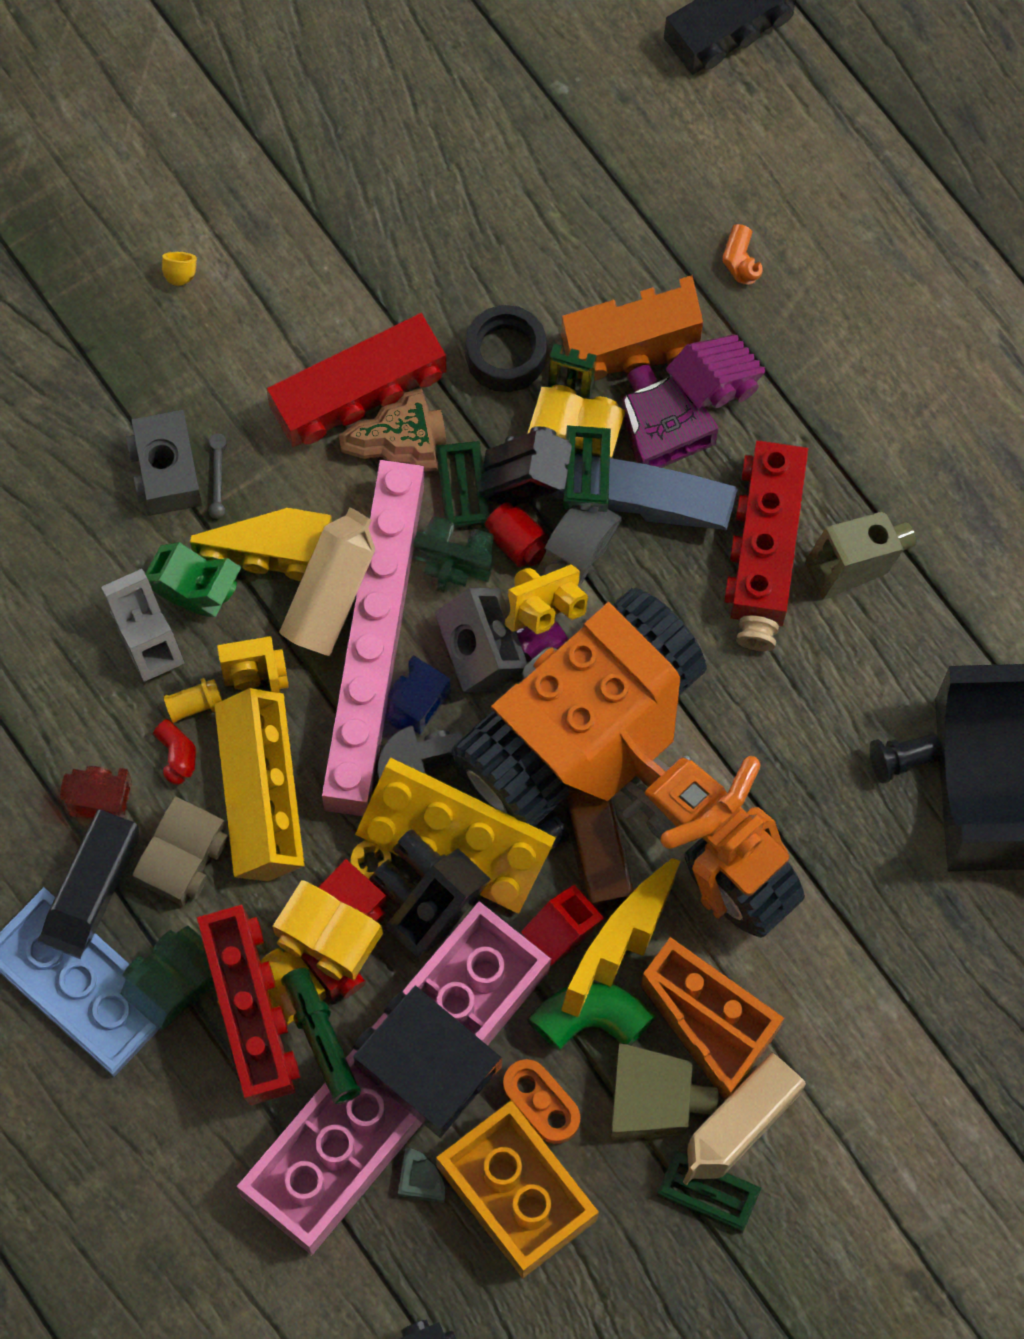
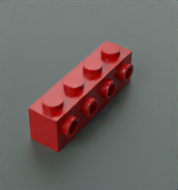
[266,312,446,448]
[724,440,809,626]
[197,904,300,1106]

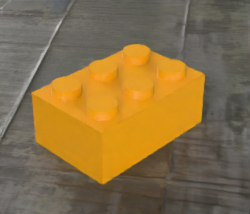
[436,1100,599,1279]

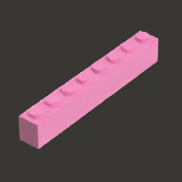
[322,460,424,816]

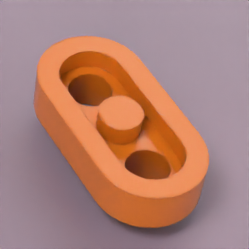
[503,1059,580,1144]

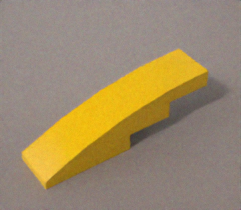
[561,858,681,1017]

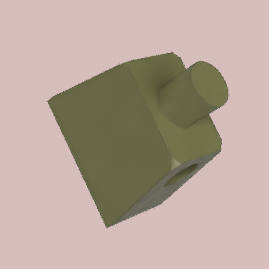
[805,512,916,600]
[610,1044,718,1141]

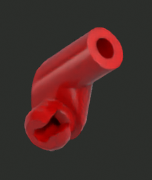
[153,719,196,785]

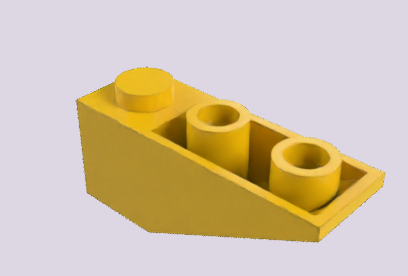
[190,508,332,581]

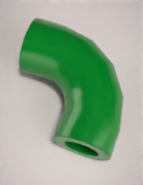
[527,982,657,1051]

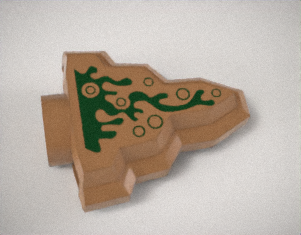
[339,388,446,472]

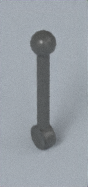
[208,433,227,519]

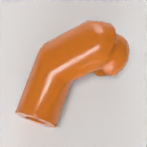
[722,224,763,285]

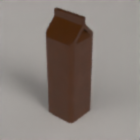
[563,785,634,913]

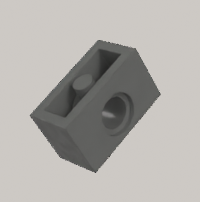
[126,410,202,516]
[435,588,528,692]

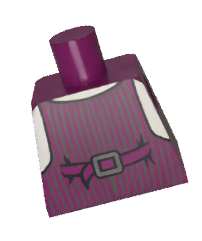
[622,365,719,468]

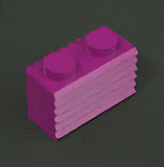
[666,334,765,409]

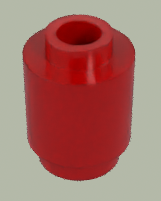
[485,502,549,567]

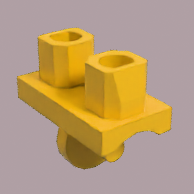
[505,564,588,635]

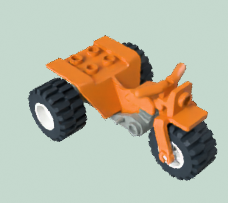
[451,588,805,938]

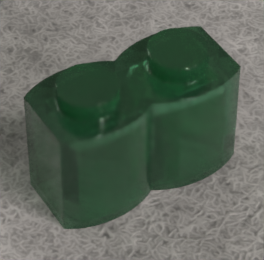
[120,925,214,1030]

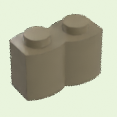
[132,796,229,906]

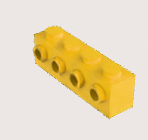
[214,688,305,881]

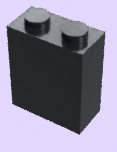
[353,985,502,1138]

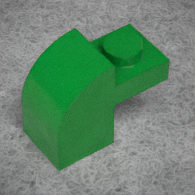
[145,542,241,617]

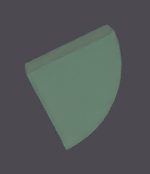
[398,1147,445,1203]

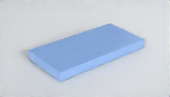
[0,887,178,1077]

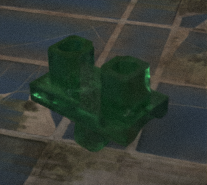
[413,516,493,594]

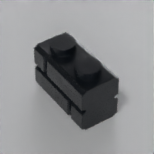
[478,426,572,507]

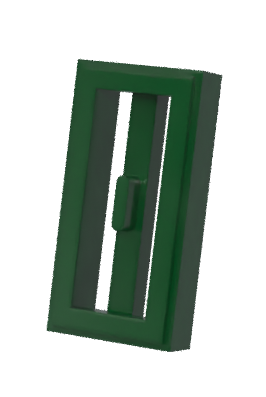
[548,343,597,399]
[563,425,611,512]
[437,441,489,532]
[656,1150,761,1233]

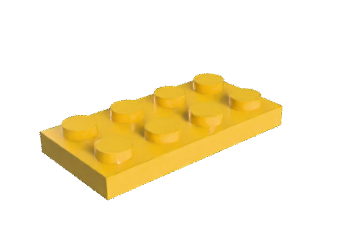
[355,757,556,914]

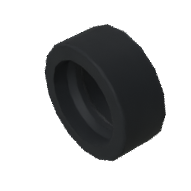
[465,305,547,392]

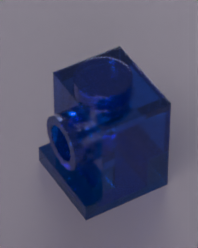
[385,655,451,735]

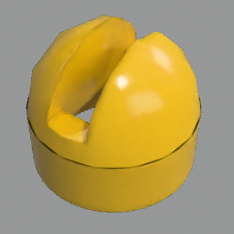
[162,252,197,286]

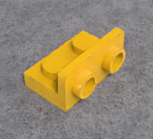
[217,636,289,693]

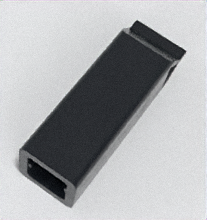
[37,809,139,959]

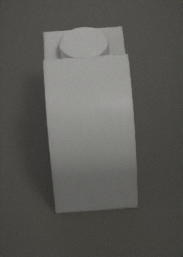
[101,569,184,682]

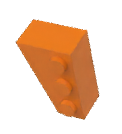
[561,275,703,381]
[641,937,784,1100]

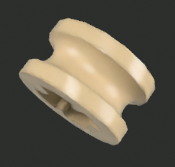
[736,616,779,651]

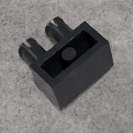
[369,829,491,958]

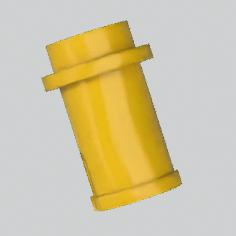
[163,678,223,723]

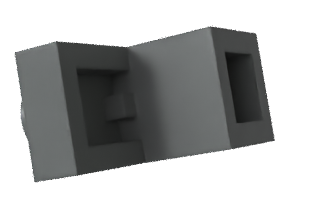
[536,505,622,588]
[378,726,463,779]

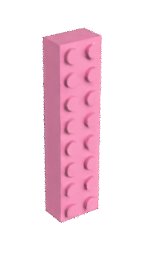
[237,901,551,1255]

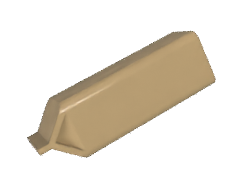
[279,507,375,656]
[683,1053,806,1185]

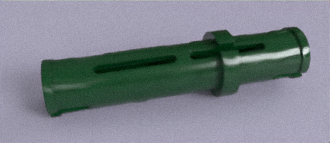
[281,967,361,1104]

